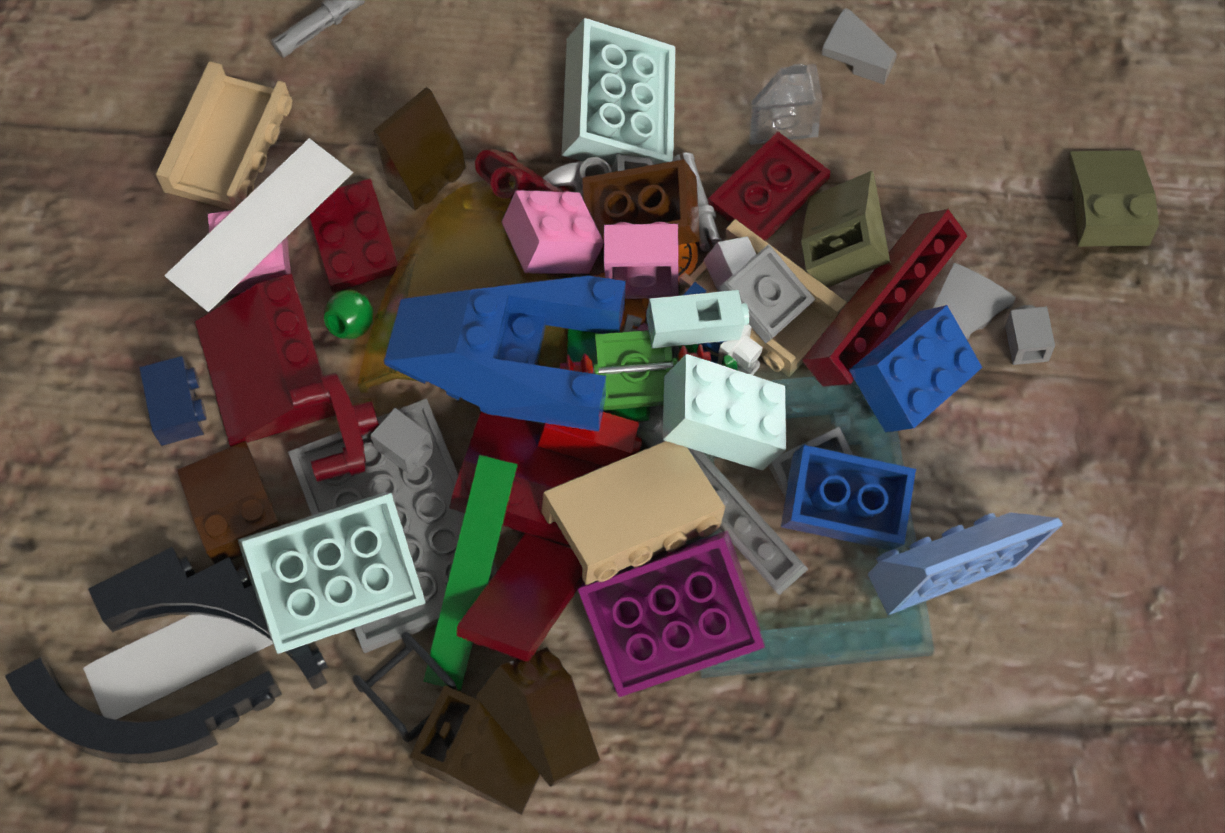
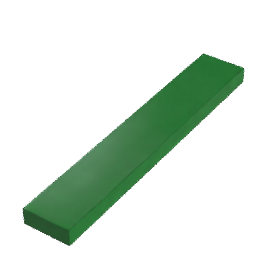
[423,455,518,691]

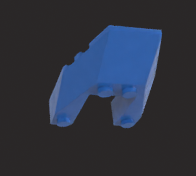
[384,276,626,432]

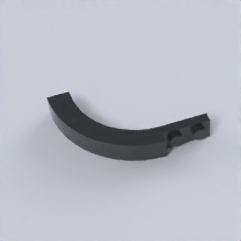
[4,657,282,764]

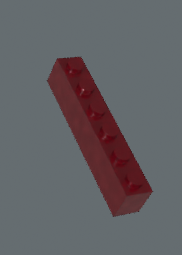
[802,209,968,387]

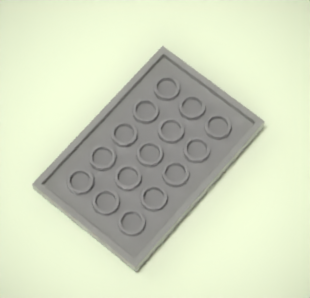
[288,398,498,653]

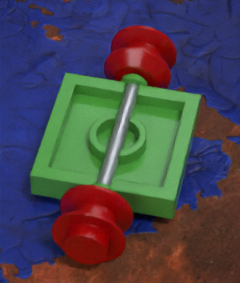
[560,330,711,410]

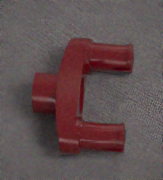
[475,149,571,200]
[289,372,379,482]

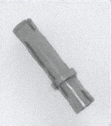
[271,0,365,59]
[672,152,722,252]

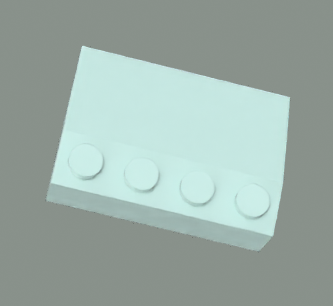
[562,18,675,165]
[238,492,426,654]

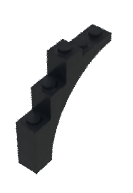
[88,547,329,690]

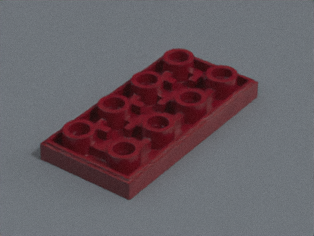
[457,533,584,662]

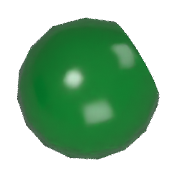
[324,290,374,340]

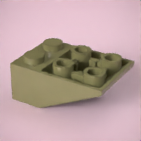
[801,171,890,288]

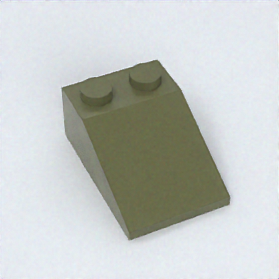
[1069,150,1159,246]

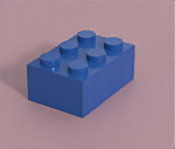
[849,305,983,433]
[781,445,916,550]

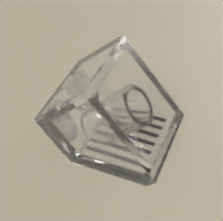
[749,64,823,145]

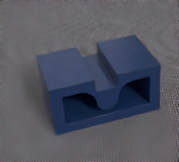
[139,356,207,446]

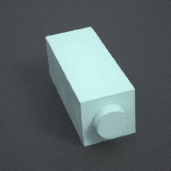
[646,290,749,348]

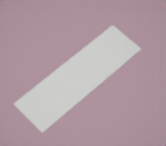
[164,138,353,312]
[83,615,273,720]

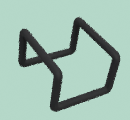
[352,632,458,742]

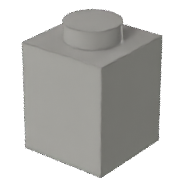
[704,236,756,292]
[1005,305,1055,365]
[371,408,433,475]

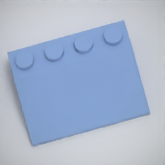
[868,512,1062,615]

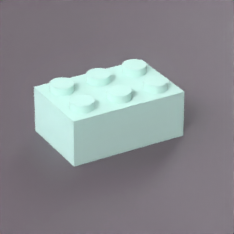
[663,354,786,471]

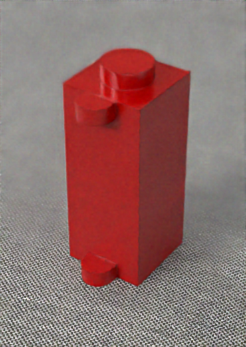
[538,412,642,466]

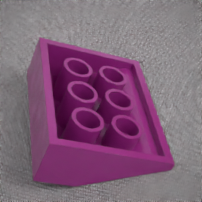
[578,530,765,697]

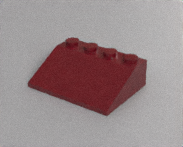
[195,273,336,447]
[449,411,605,547]

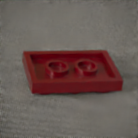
[708,131,831,241]
[309,178,400,292]

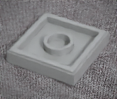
[718,244,816,344]

